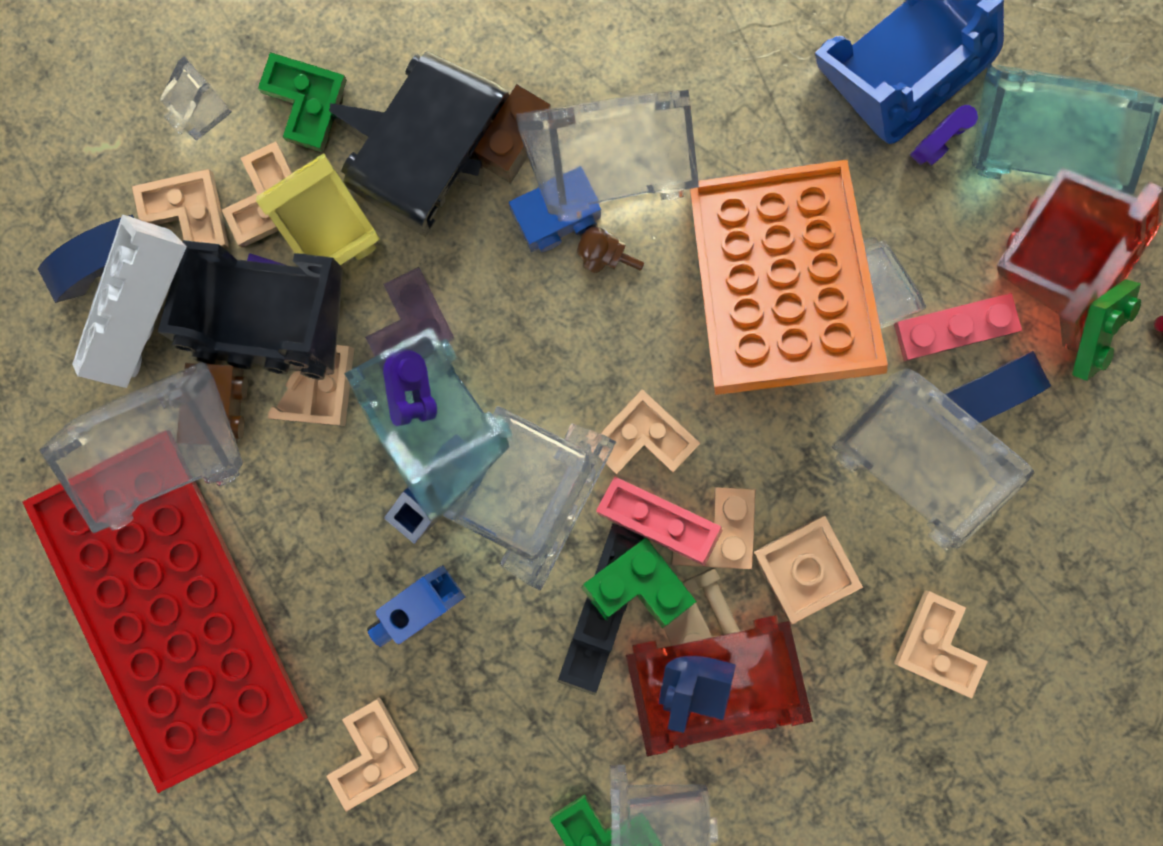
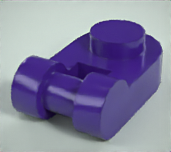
[909,105,978,166]
[383,350,437,427]

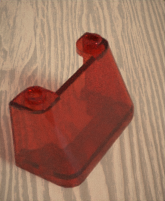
[626,615,813,757]

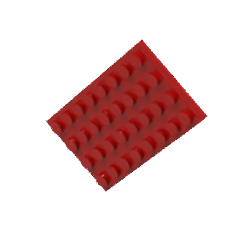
[22,431,308,793]

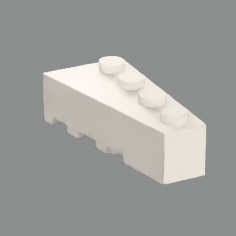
[72,214,187,388]

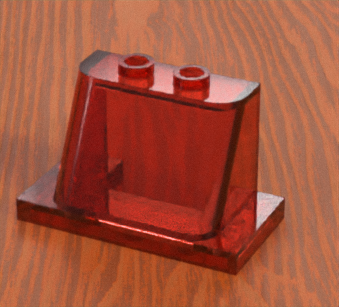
[997,168,1163,353]

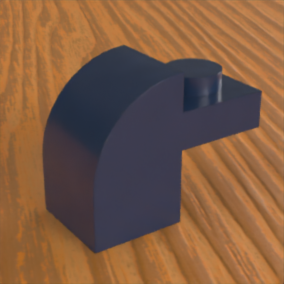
[659,656,736,733]

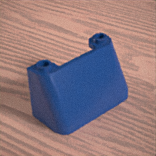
[815,0,1004,144]

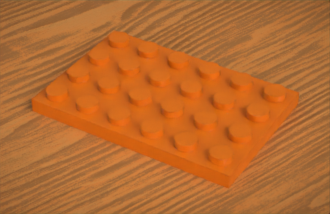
[689,160,888,395]

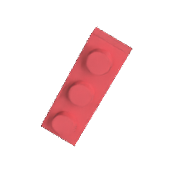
[894,293,1022,361]
[596,476,723,566]

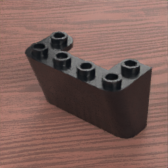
[158,240,343,380]

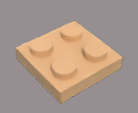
[753,515,863,624]

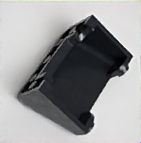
[341,51,509,238]

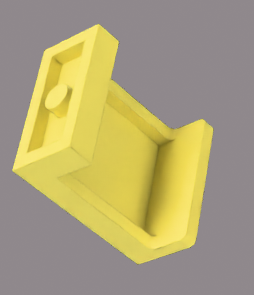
[256,153,380,268]

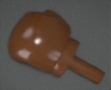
[577,226,644,273]

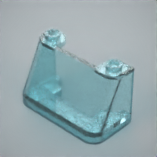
[972,64,1163,198]
[344,328,513,522]

